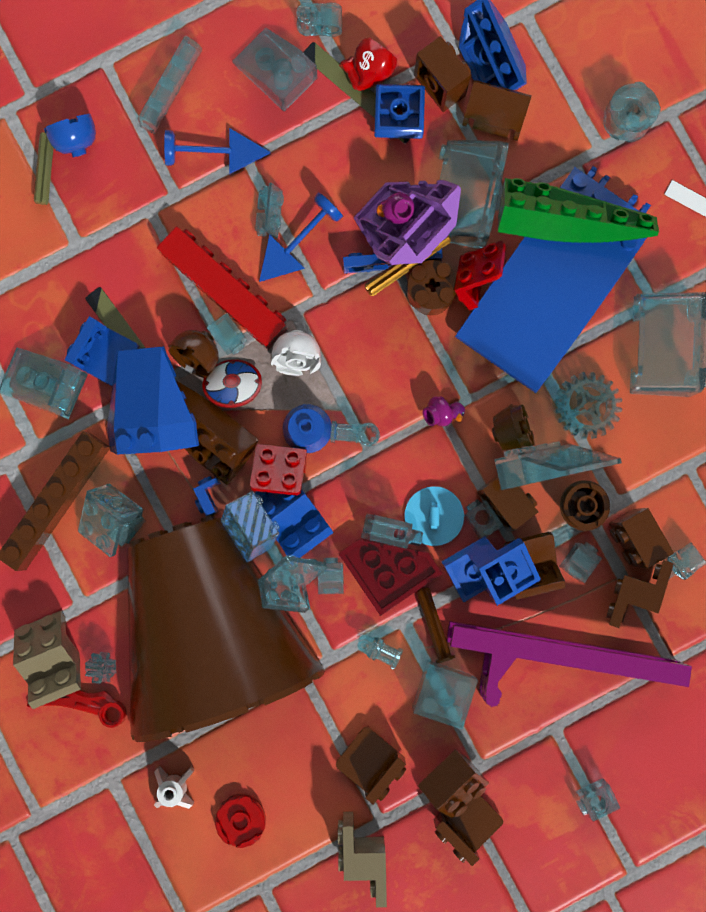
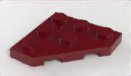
[338,539,442,616]

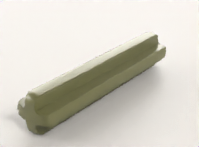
[34,132,53,205]

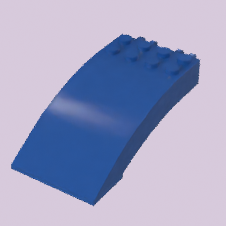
[455,166,651,393]

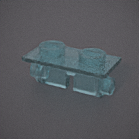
[255,183,284,238]

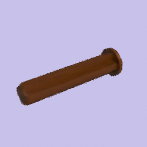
[417,587,455,663]

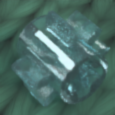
[85,652,117,684]

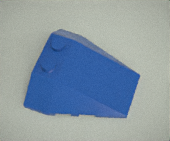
[107,346,199,455]

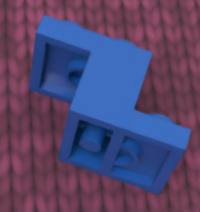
[248,488,334,563]
[442,536,541,606]

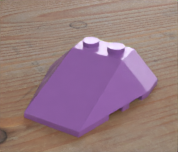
[354,180,461,265]

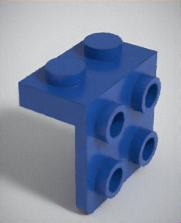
[64,316,139,387]

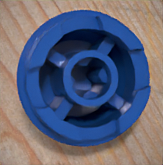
[283,404,332,453]

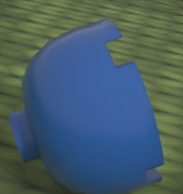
[44,114,96,158]

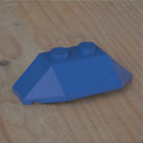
[459,0,527,91]

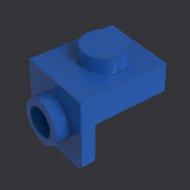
[193,476,221,516]

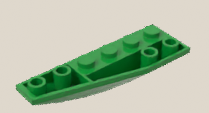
[498,178,659,243]

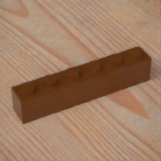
[0,431,110,571]

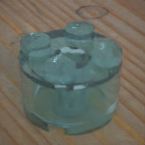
[603,82,661,142]

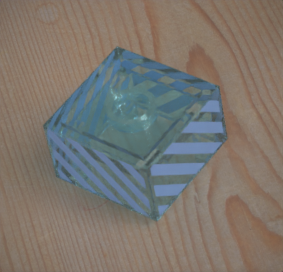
[221,491,280,562]

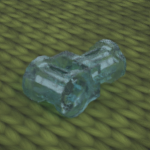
[330,420,380,446]

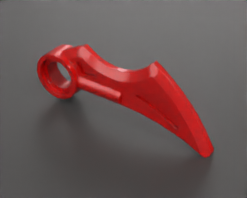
[27,690,127,728]

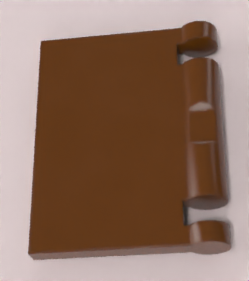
[462,80,532,141]

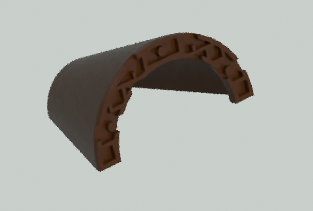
[127,514,325,742]

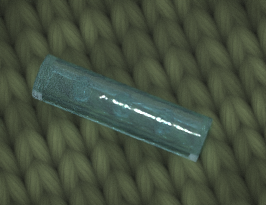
[138,36,202,134]

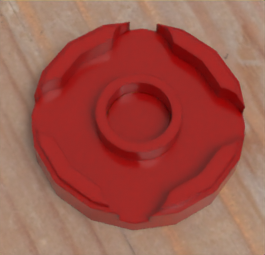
[215,794,266,848]

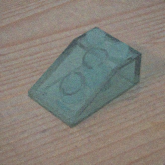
[232,28,317,111]
[0,347,88,420]

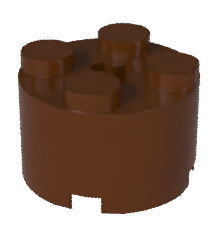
[406,260,456,316]

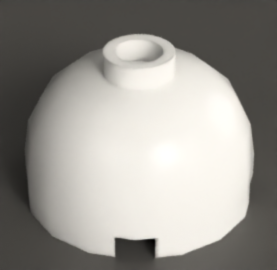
[271,330,321,376]

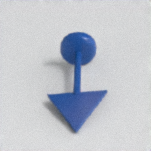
[164,128,271,174]
[259,192,343,282]

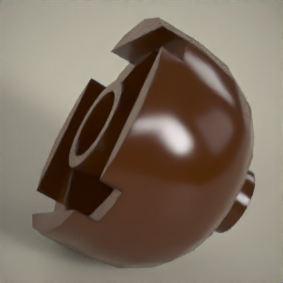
[168,330,219,378]

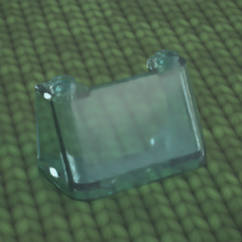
[439,140,509,249]

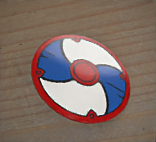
[202,359,262,408]

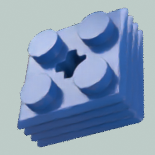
[374,84,425,139]

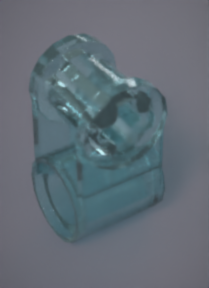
[296,3,342,37]

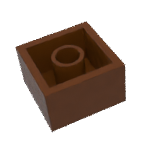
[414,36,471,112]
[477,471,538,531]
[609,508,674,569]
[417,749,489,818]

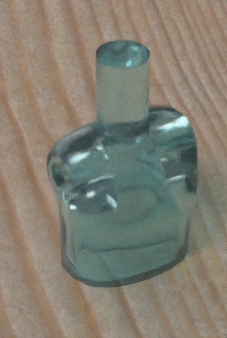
[667,542,706,580]

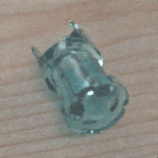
[357,635,403,670]

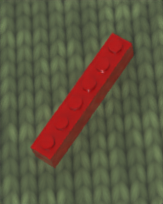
[156,226,288,350]

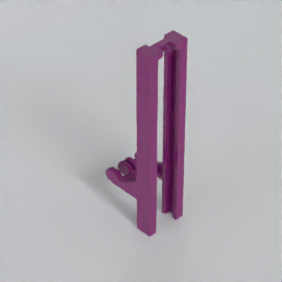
[446,621,692,707]

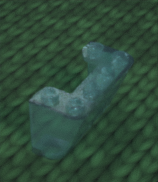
[630,292,706,397]

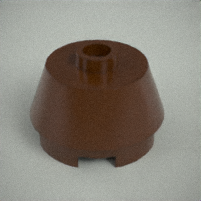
[492,404,535,452]
[560,480,610,531]

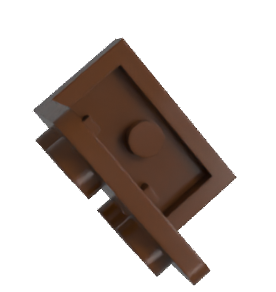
[503,532,565,600]
[336,727,406,805]
[433,796,503,866]

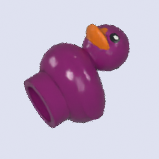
[377,192,415,224]
[423,396,465,426]

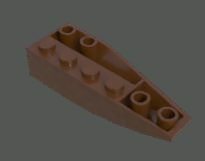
[176,381,258,485]

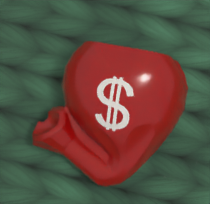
[339,37,397,91]

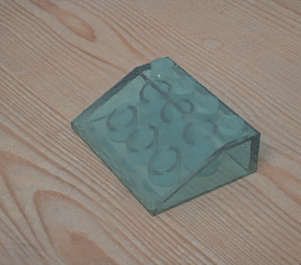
[494,441,622,490]

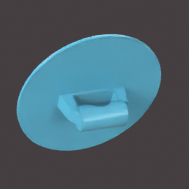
[405,486,464,546]

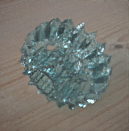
[554,372,622,439]

